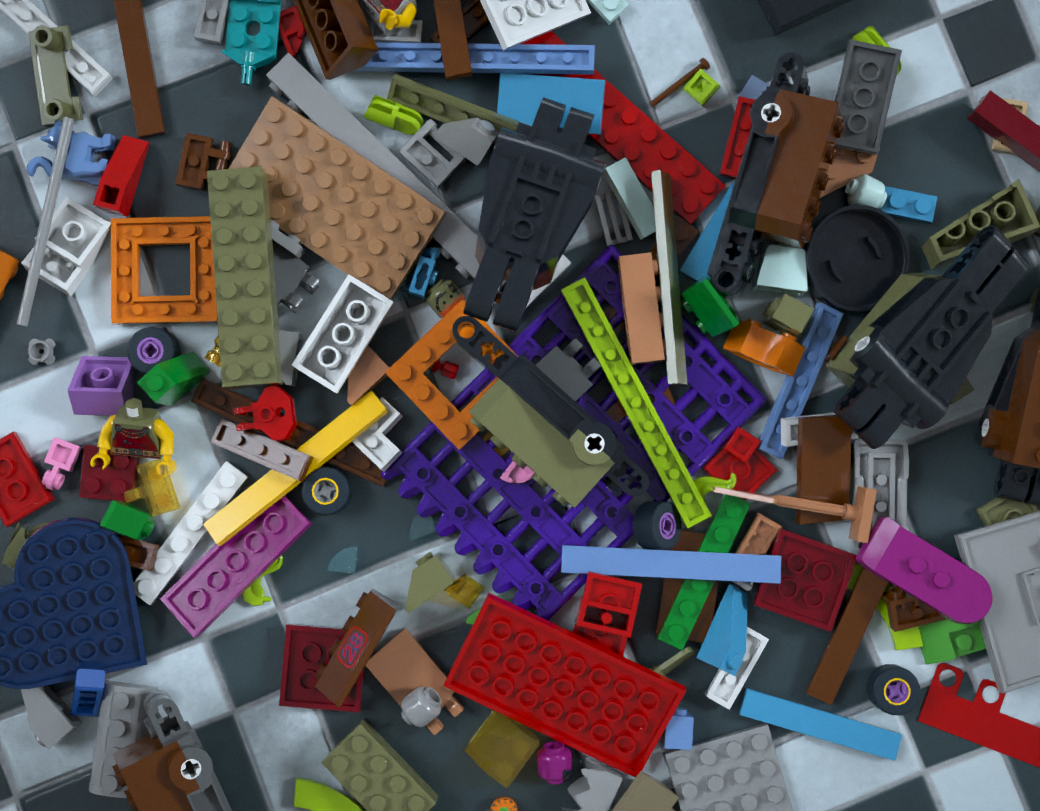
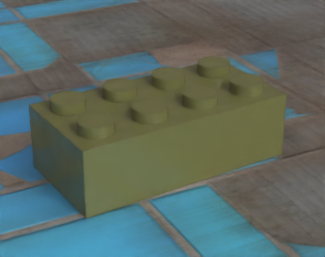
[321,719,438,811]

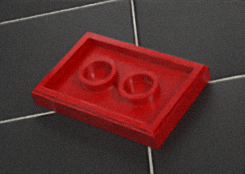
[0,432,55,527]

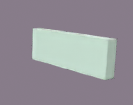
[603,157,656,240]

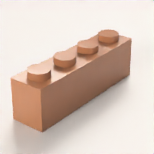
[617,253,666,365]

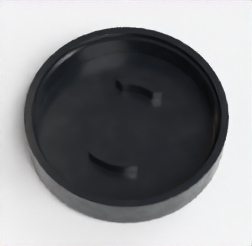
[802,205,911,313]

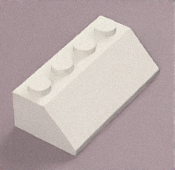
[292,275,394,393]

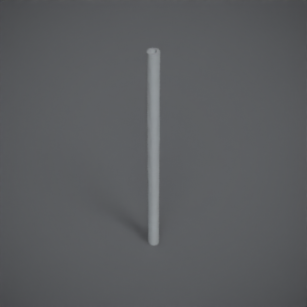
[17,117,75,327]

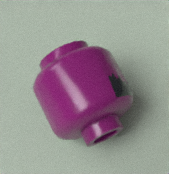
[537,741,572,784]

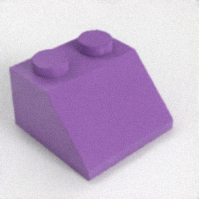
[67,356,135,416]

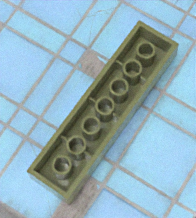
[207,166,283,389]

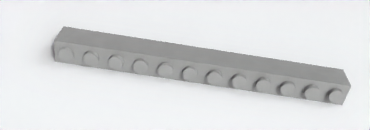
[266,53,507,291]

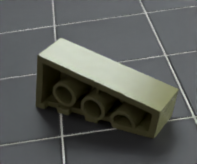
[922,179,1040,271]

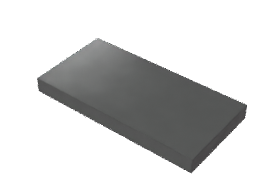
[834,39,902,156]

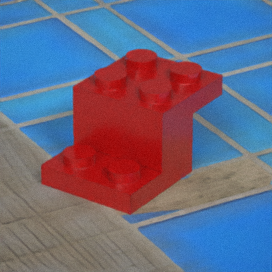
[573,571,642,656]

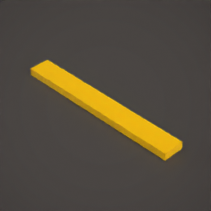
[203,390,389,546]

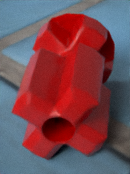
[431,359,459,380]

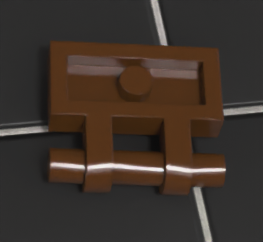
[175,133,232,191]

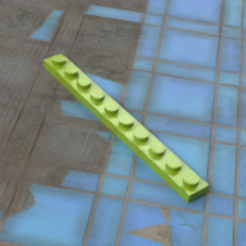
[561,277,712,528]

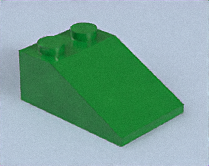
[681,274,739,337]

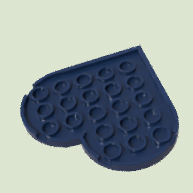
[0,518,147,689]

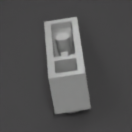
[21,685,82,749]

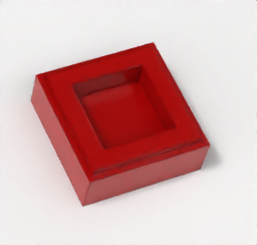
[723,426,761,463]

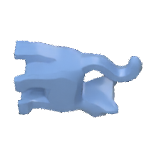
[26,121,116,186]

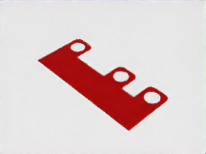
[918,663,1040,768]

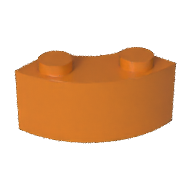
[723,319,805,377]

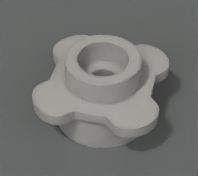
[28,339,56,365]

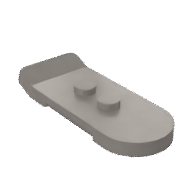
[851,439,909,567]

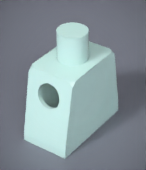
[752,242,808,297]

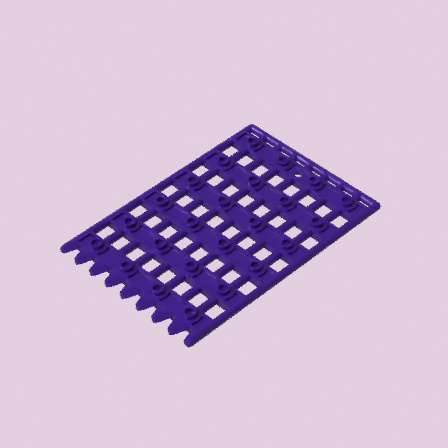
[381,246,766,621]

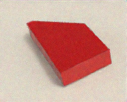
[279,5,307,59]

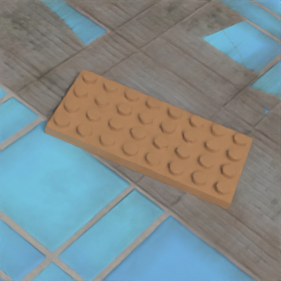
[229,96,447,300]

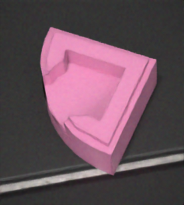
[500,461,534,483]

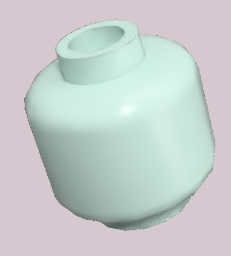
[845,174,887,209]

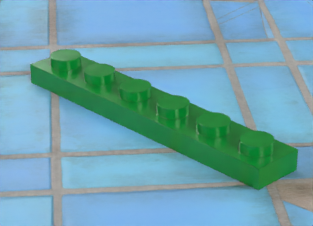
[657,494,751,650]

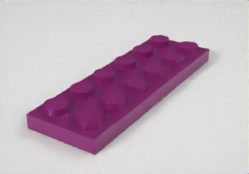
[160,495,312,638]

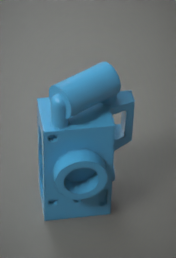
[409,248,440,299]

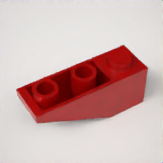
[93,135,150,218]

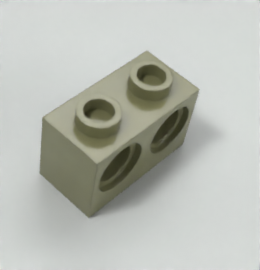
[763,294,814,336]

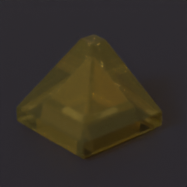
[444,573,485,609]

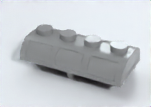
[89,680,158,798]

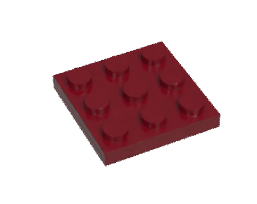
[753,528,857,632]
[279,624,364,712]

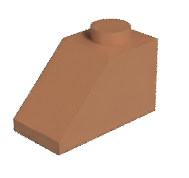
[347,346,389,406]

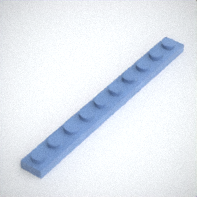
[353,42,595,75]

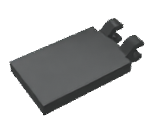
[272,240,320,314]
[535,338,601,402]

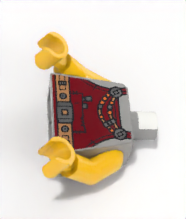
[358,0,417,37]

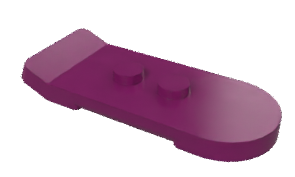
[856,517,993,624]

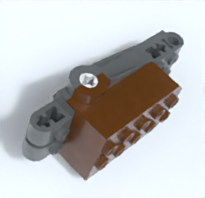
[112,690,232,811]

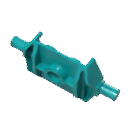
[221,0,281,86]

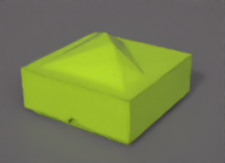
[683,68,721,107]

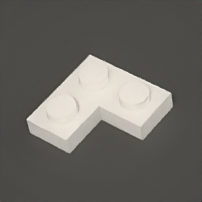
[352,397,403,472]

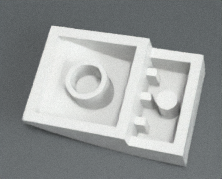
[21,197,111,297]

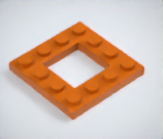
[111,216,218,325]
[385,299,518,450]

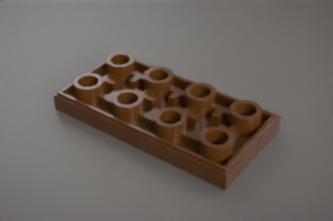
[796,415,852,524]
[655,530,719,643]

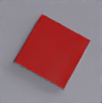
[702,448,777,501]

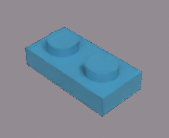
[880,186,937,224]

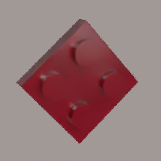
[79,444,139,502]

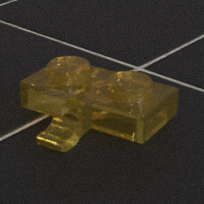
[123,458,181,517]

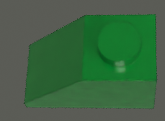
[100,500,155,540]

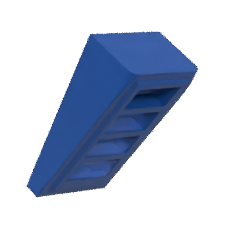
[70,669,105,717]

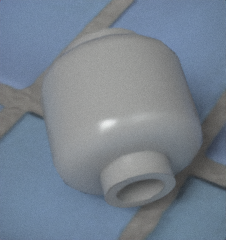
[401,686,442,727]

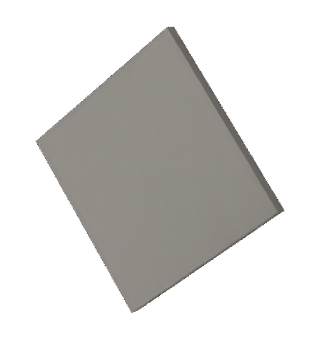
[954,510,1040,693]

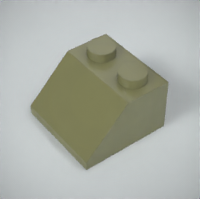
[405,551,456,613]

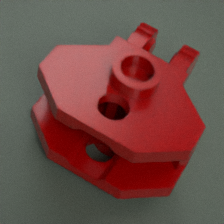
[233,386,297,441]

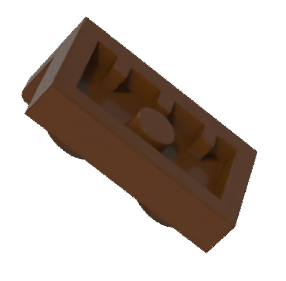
[881,586,946,632]

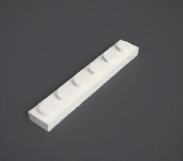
[133,461,249,605]

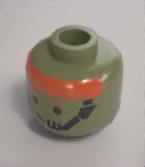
[426,279,465,318]

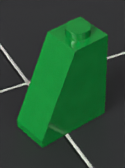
[137,351,211,406]

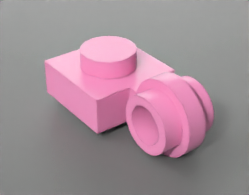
[42,437,82,490]

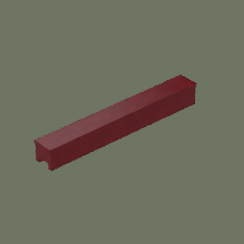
[967,90,1040,172]

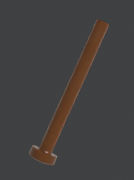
[649,58,710,107]

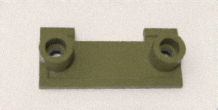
[28,25,83,126]

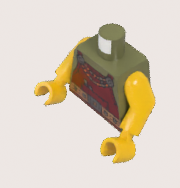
[90,398,177,476]

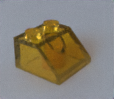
[464,710,540,788]

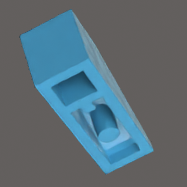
[696,584,748,676]

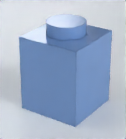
[662,707,694,750]

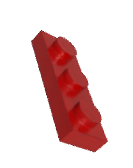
[719,96,755,179]

